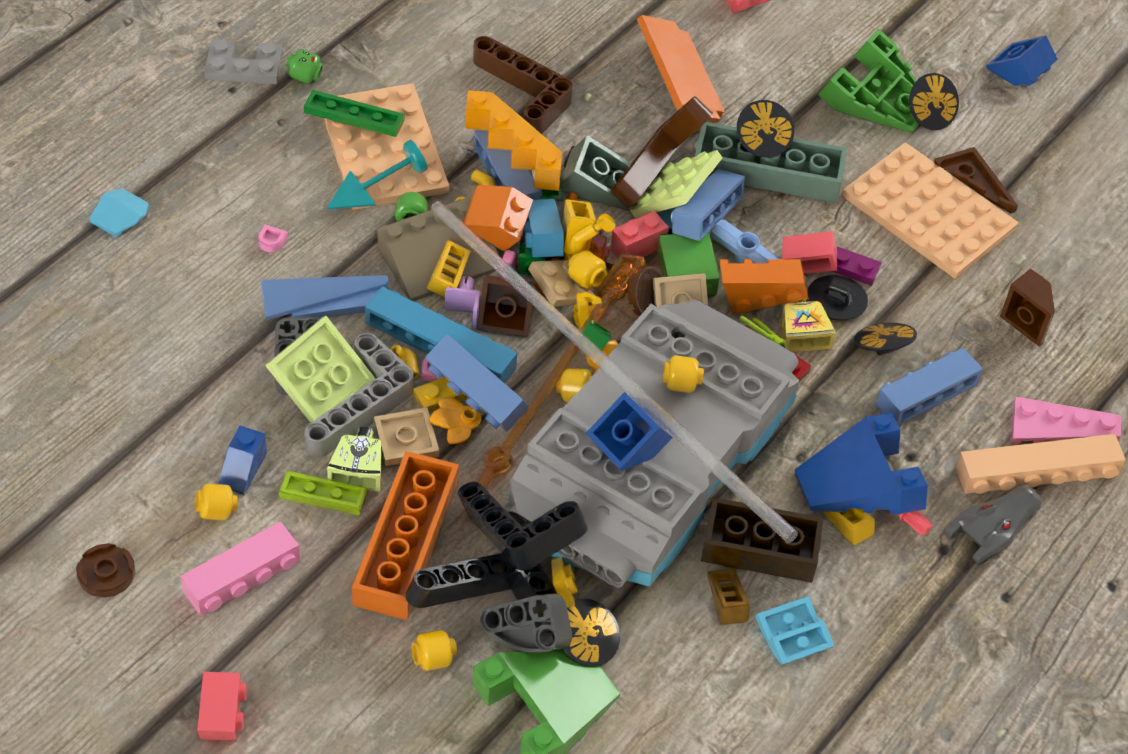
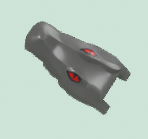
[945,484,1042,565]

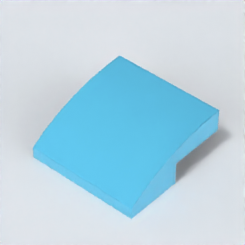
[755,596,834,666]

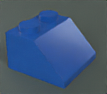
[986,35,1058,86]
[586,392,673,471]

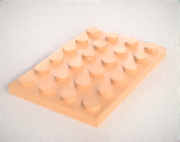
[324,83,450,210]
[841,142,1019,279]

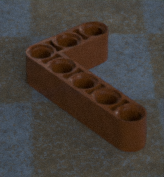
[473,36,573,134]
[610,96,713,209]

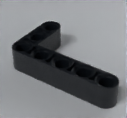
[457,481,588,571]
[405,553,557,608]

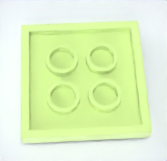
[630,150,723,218]
[265,316,376,423]

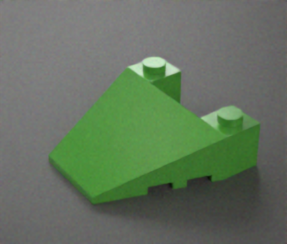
[818,28,919,133]
[473,650,620,754]

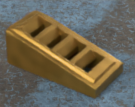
[707,568,750,625]

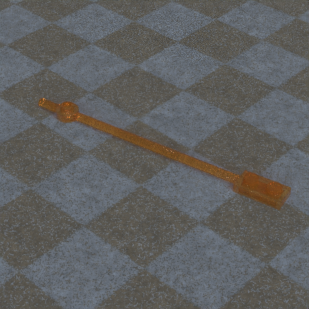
[477,253,646,489]

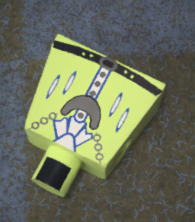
[327,427,381,492]

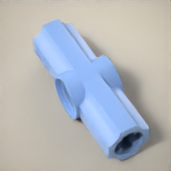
[710,219,780,263]

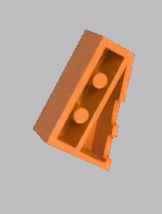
[719,259,808,315]

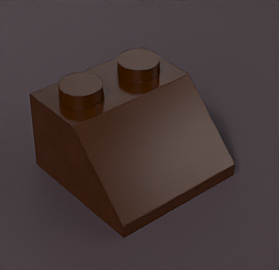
[1000,269,1055,347]
[477,275,537,337]

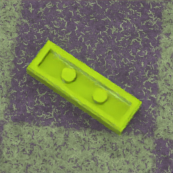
[279,471,368,516]

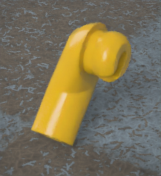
[471,169,497,186]
[390,345,419,379]

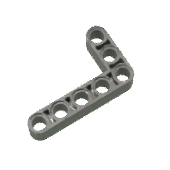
[305,333,413,458]

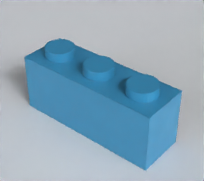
[523,199,564,257]

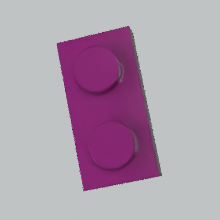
[832,246,882,286]

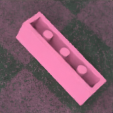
[180,521,300,616]

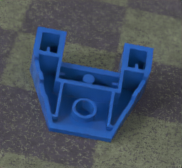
[795,412,928,514]

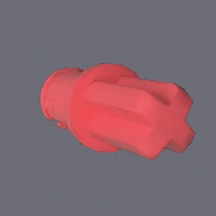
[897,511,933,536]

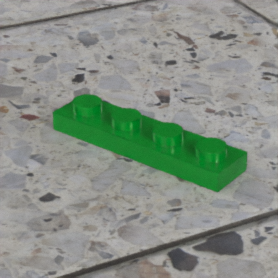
[304,90,405,137]

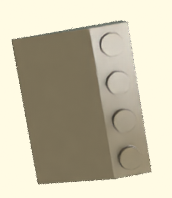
[377,197,501,301]

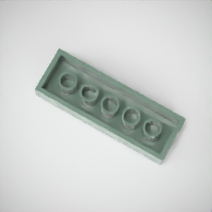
[695,122,847,203]

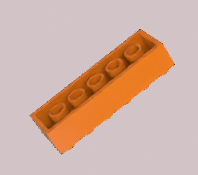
[352,451,459,621]

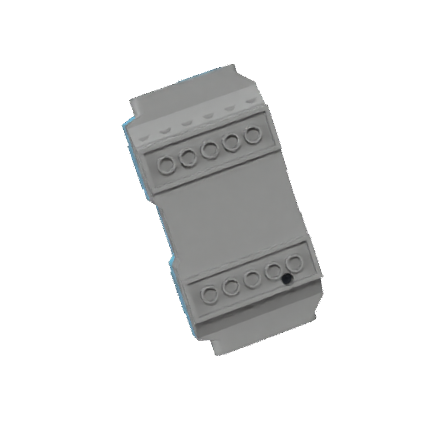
[508,299,799,588]

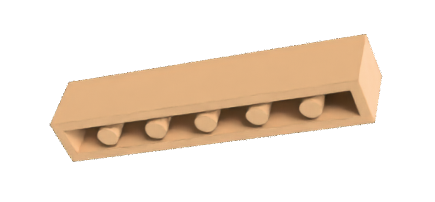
[955,434,1126,494]

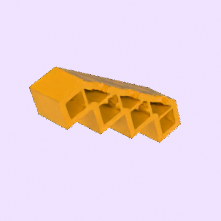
[465,90,562,191]

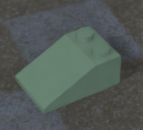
[559,135,636,211]

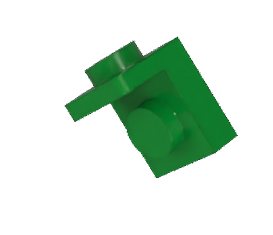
[518,244,545,275]

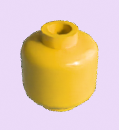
[568,251,607,289]
[662,355,704,393]
[556,368,592,403]
[194,483,238,521]
[411,630,457,671]

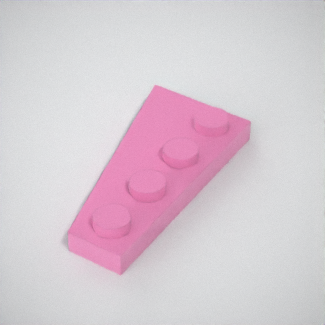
[1011,397,1121,445]

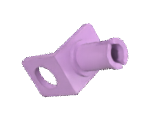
[444,276,481,329]

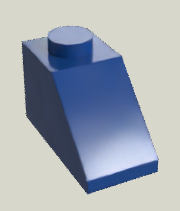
[218,425,267,495]

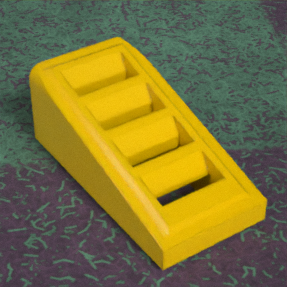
[427,240,471,298]
[822,508,875,545]

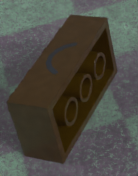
[701,497,824,583]

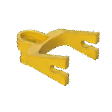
[573,292,602,353]

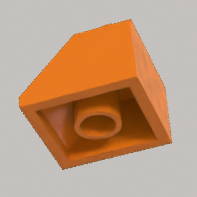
[463,185,533,251]

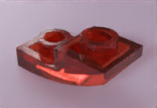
[589,223,610,262]

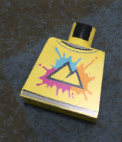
[781,300,835,352]

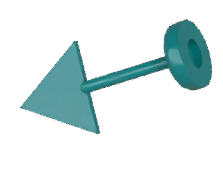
[327,140,428,210]

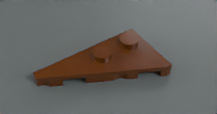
[934,147,1018,214]

